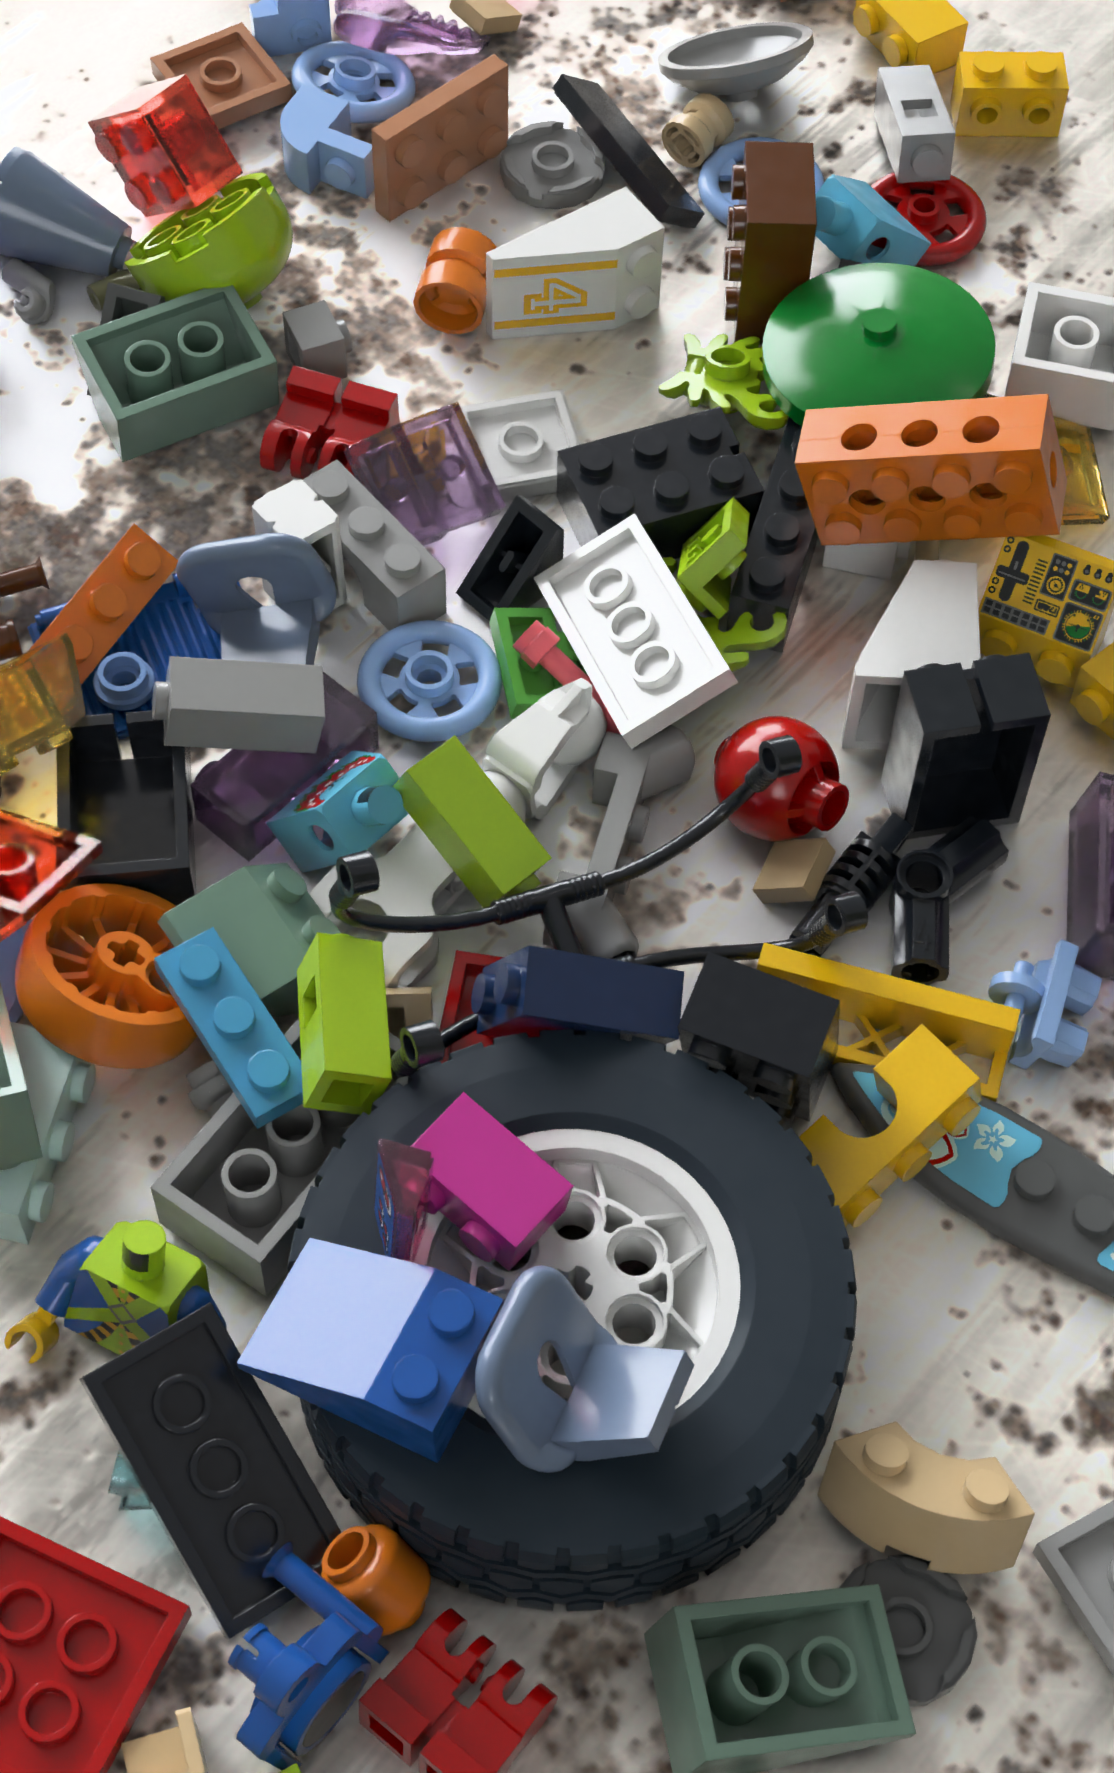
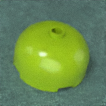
[124,173,293,309]

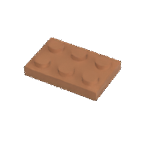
[371,54,508,222]

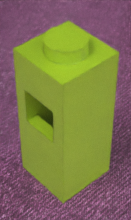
[392,735,552,908]
[297,932,392,1115]

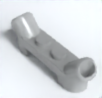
[543,725,695,959]

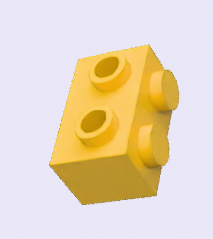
[950,51,1069,137]

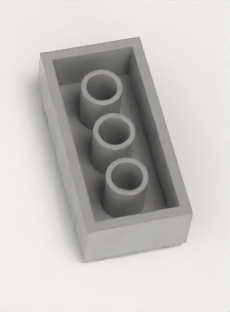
[150,1018,426,1297]

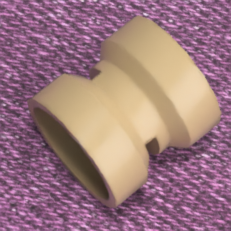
[662,93,734,168]

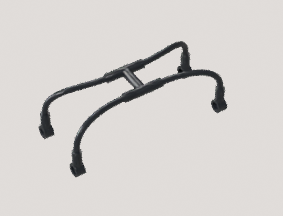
[328,735,868,1077]

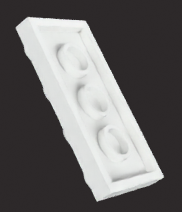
[534,513,738,749]

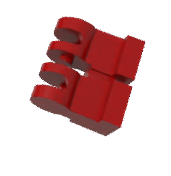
[260,365,400,490]
[358,1608,558,1773]

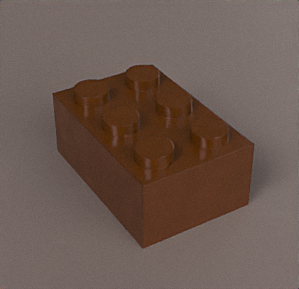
[723,141,817,345]

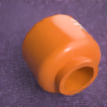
[321,1524,431,1637]

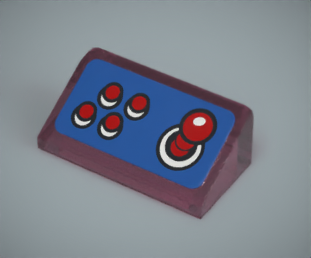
[374,1139,434,1263]

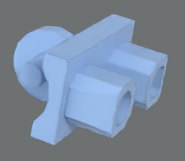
[988,939,1102,1070]

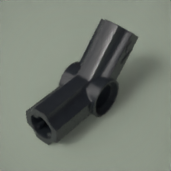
[888,816,1009,986]

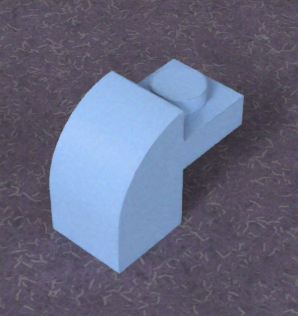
[280,84,374,199]

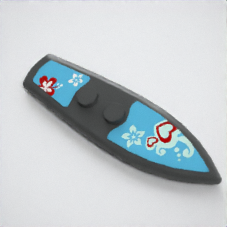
[830,1062,1114,1298]

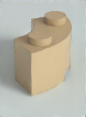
[817,1421,1035,1574]

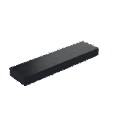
[552,74,705,228]

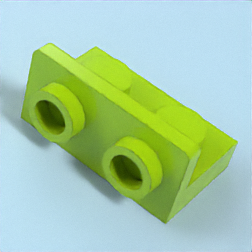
[677,497,750,619]

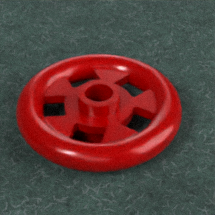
[871,172,987,266]

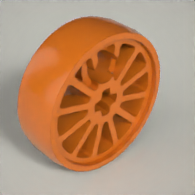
[15,883,198,1069]

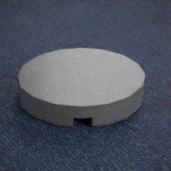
[500,121,606,209]

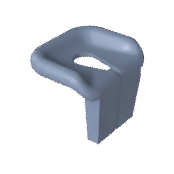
[176,533,337,665]
[475,1265,695,1473]

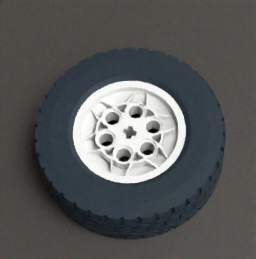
[287,1029,857,1611]

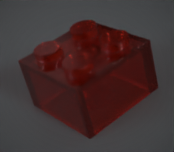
[87,74,243,217]

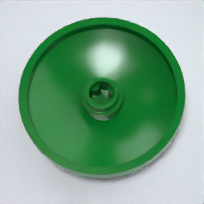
[762,263,996,426]

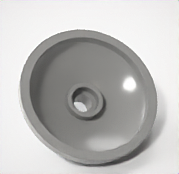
[657,22,814,102]

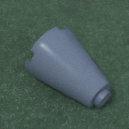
[0,146,137,277]

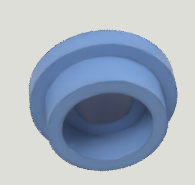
[93,652,155,711]

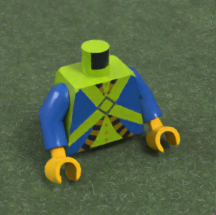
[4,1220,227,1364]

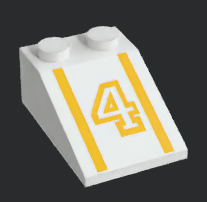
[486,187,665,340]

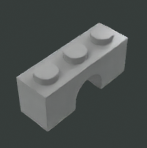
[303,460,447,631]

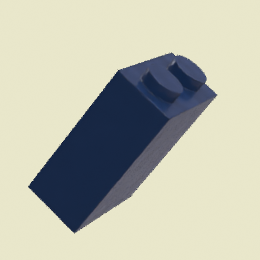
[471,945,684,1044]

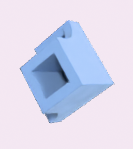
[249,0,332,57]

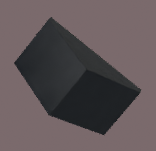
[456,495,564,621]

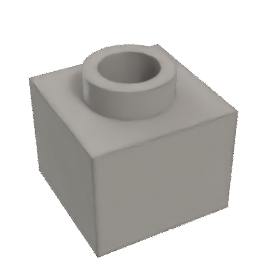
[282,300,353,379]

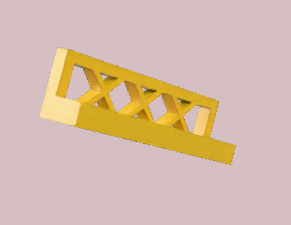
[757,942,1020,1102]

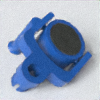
[228,1542,389,1770]

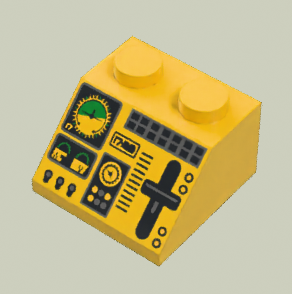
[979,535,1114,689]

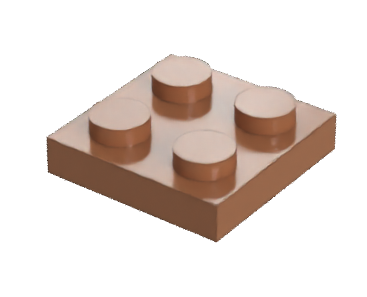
[150,22,292,137]

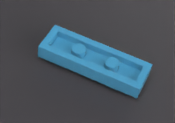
[154,927,303,1129]

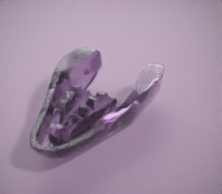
[334,0,491,56]

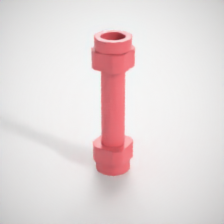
[512,620,621,734]

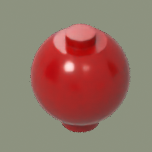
[714,716,849,842]

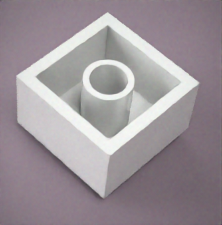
[1004,282,1114,431]

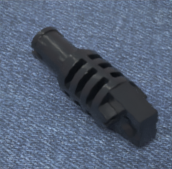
[789,813,913,957]

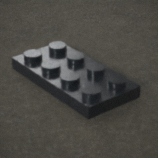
[79,1302,342,1639]

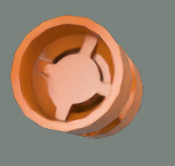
[413,227,497,334]

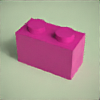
[401,1092,574,1271]

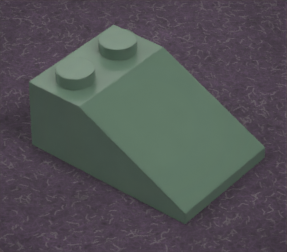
[644,1584,916,1773]

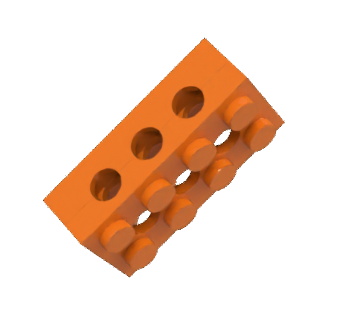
[795,394,1067,546]

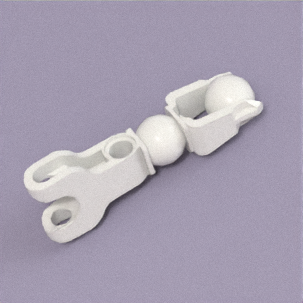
[309,678,607,988]

